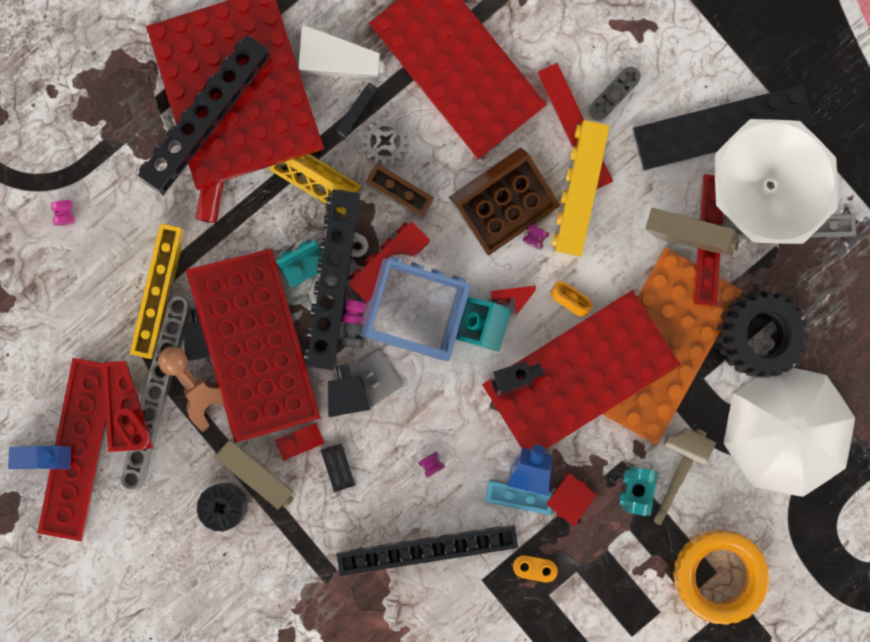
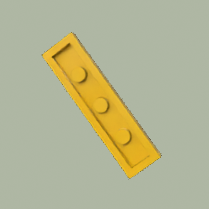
[269,154,362,215]

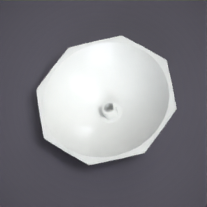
[715,119,838,244]
[724,368,855,497]

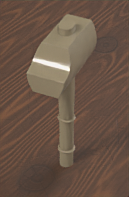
[653,428,716,525]

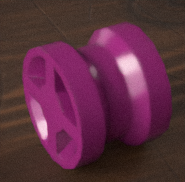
[522,225,549,250]
[417,451,446,478]

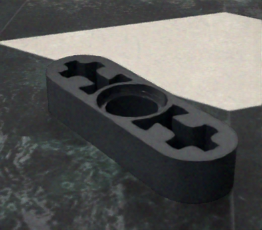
[334,82,379,141]

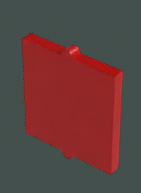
[545,473,597,526]

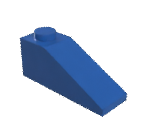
[8,446,71,469]

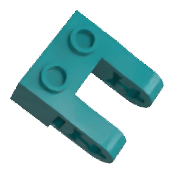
[619,466,658,516]

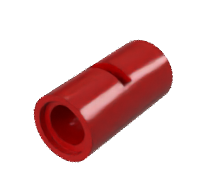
[195,181,225,223]

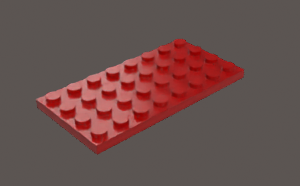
[369,0,547,160]
[186,248,321,443]
[482,290,681,450]

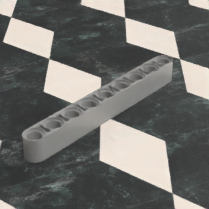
[121,296,191,490]

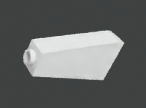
[299,25,384,80]

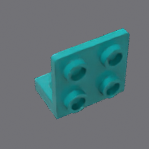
[276,239,323,288]

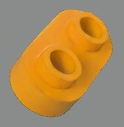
[551,281,593,316]
[513,555,558,583]

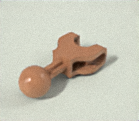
[158,347,224,431]

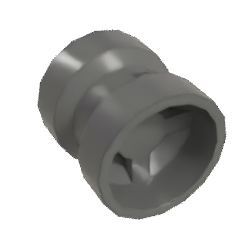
[341,323,364,348]

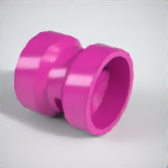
[50,200,76,226]
[342,300,367,325]

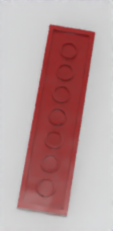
[37,358,106,542]

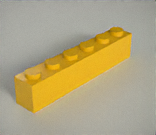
[551,120,610,257]
[129,223,186,359]

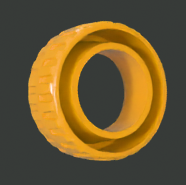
[673,529,770,625]

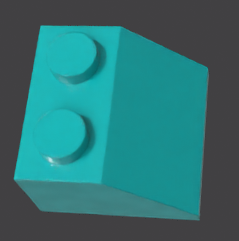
[455,297,512,352]

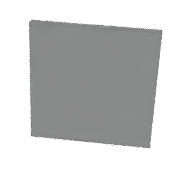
[350,349,403,411]

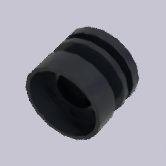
[197,483,248,532]

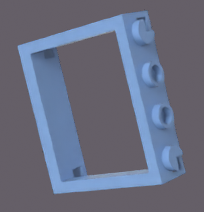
[361,256,471,362]

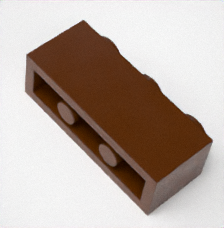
[365,163,434,219]

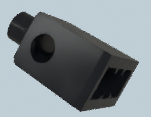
[183,309,210,362]
[490,361,544,399]
[328,364,373,417]

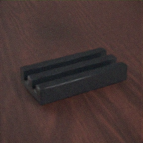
[320,443,355,493]

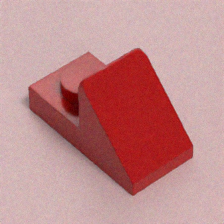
[491,285,536,315]
[275,423,325,461]

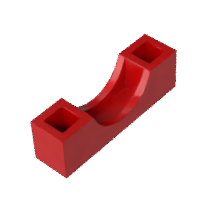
[348,221,430,304]

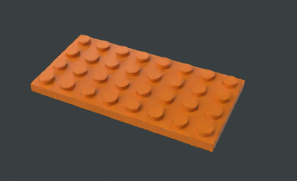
[603,247,743,445]

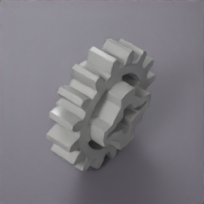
[361,118,410,167]

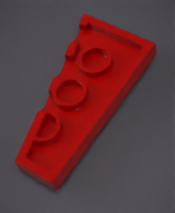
[103,361,154,453]

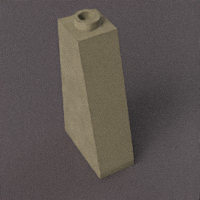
[645,207,740,256]
[215,439,295,509]

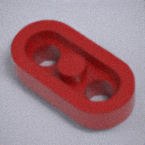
[113,409,150,450]

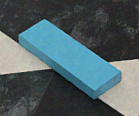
[485,480,553,515]

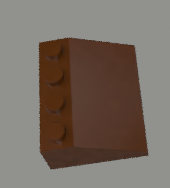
[448,147,560,256]

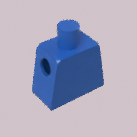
[507,445,553,496]

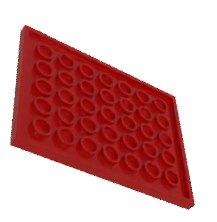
[146,0,324,190]

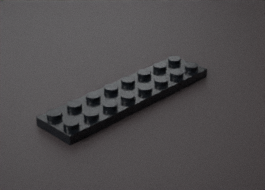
[632,84,815,171]

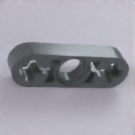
[590,67,641,120]

